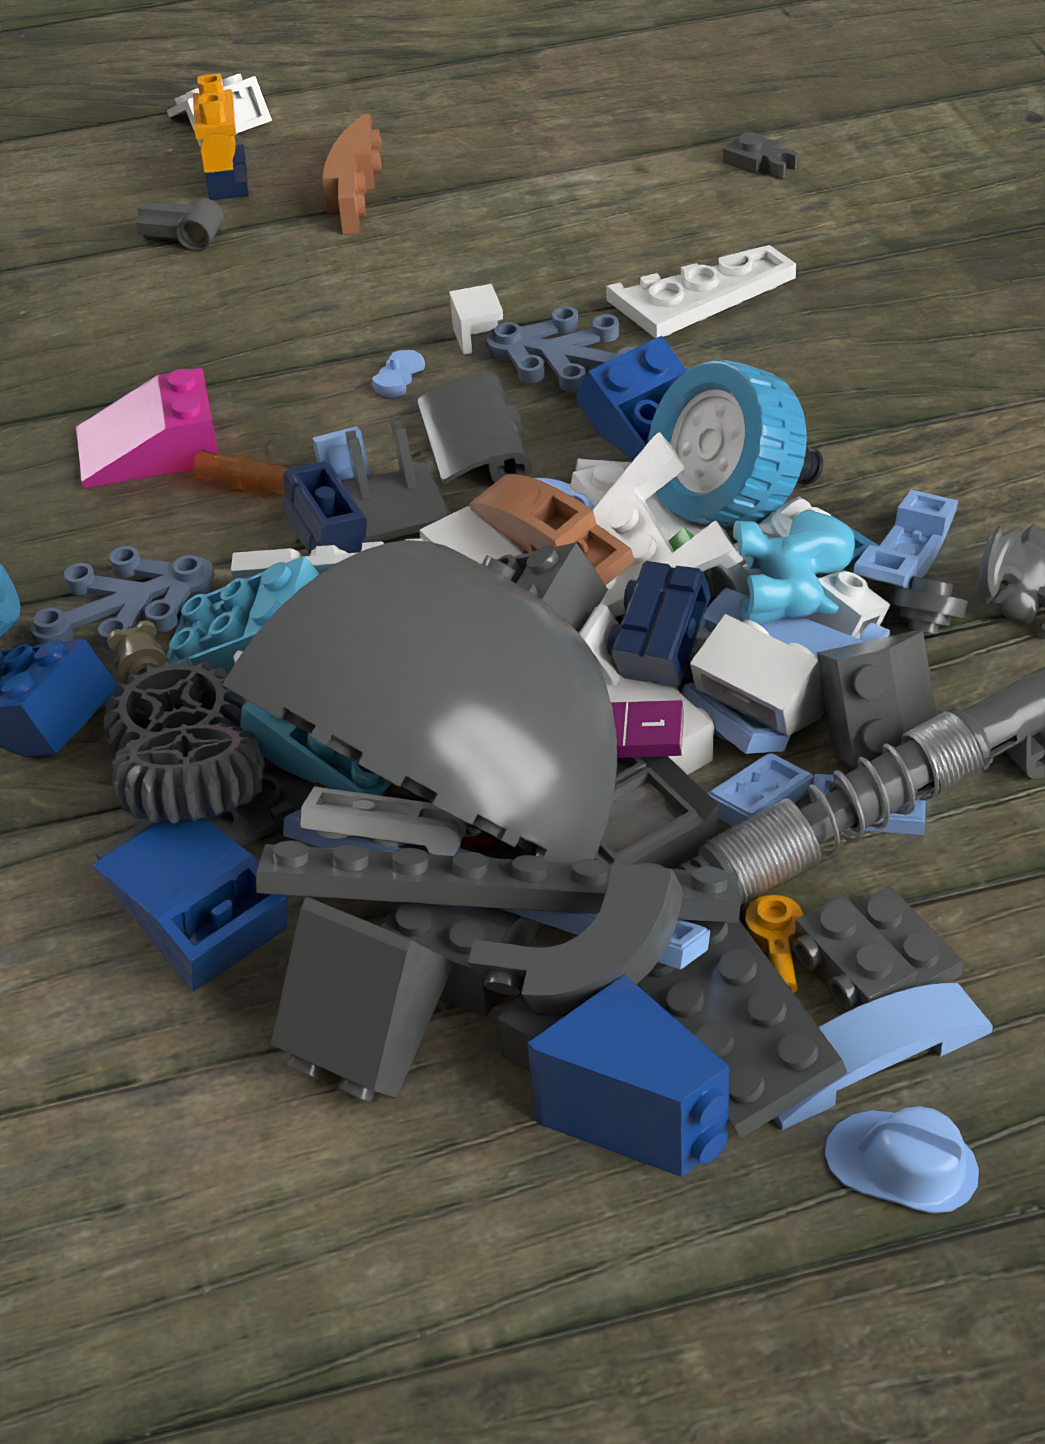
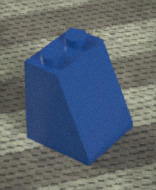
[528,974,729,1177]

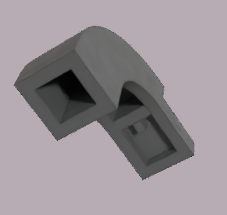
[468,862,684,1016]

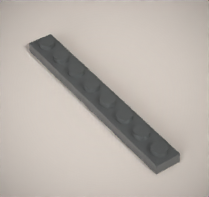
[256,841,741,923]

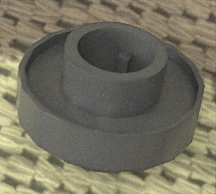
[889,577,968,634]

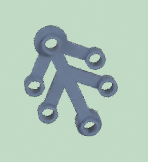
[486,306,636,392]
[31,546,215,651]

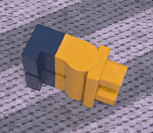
[193,74,249,200]

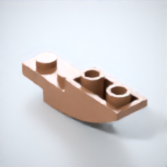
[322,114,382,235]
[469,474,635,585]

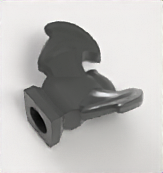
[978,524,1045,639]

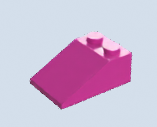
[76,368,220,489]

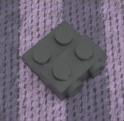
[792,885,963,1011]

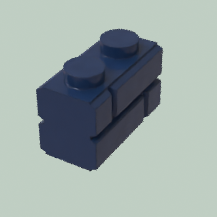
[283,461,367,554]
[607,561,711,687]

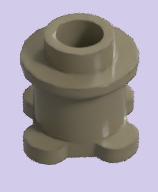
[107,620,168,685]

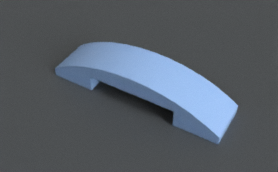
[853,490,958,589]
[774,983,993,1130]

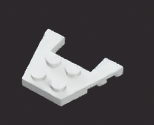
[593,432,743,618]

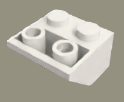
[690,614,825,736]

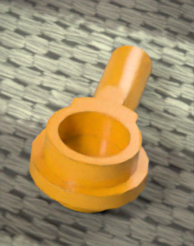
[745,894,804,993]

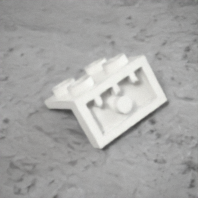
[167,74,272,147]

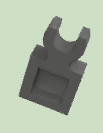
[723,132,798,179]

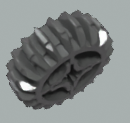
[103,657,245,759]
[112,722,265,824]

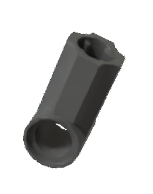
[136,198,224,251]

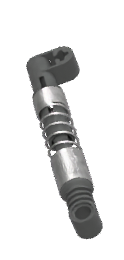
[678,667,1045,906]

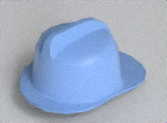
[825,1106,979,1214]

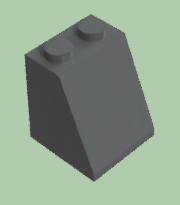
[270,896,455,1102]

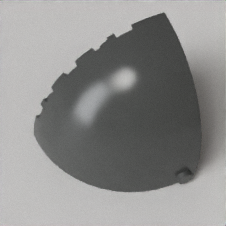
[222,540,617,863]

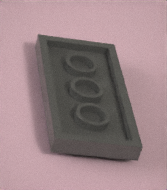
[637,920,847,1139]

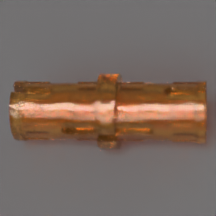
[193,449,290,495]

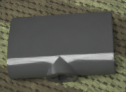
[418,372,531,485]

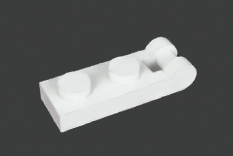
[300,787,469,856]

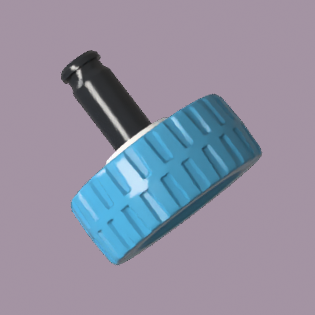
[648,360,824,530]

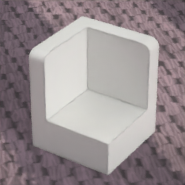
[449,284,503,355]

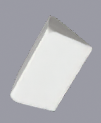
[579,604,622,685]

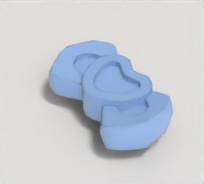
[372,350,425,399]

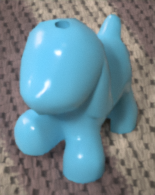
[733,510,855,626]

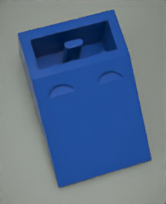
[575,335,687,461]
[0,639,118,757]
[92,818,288,992]

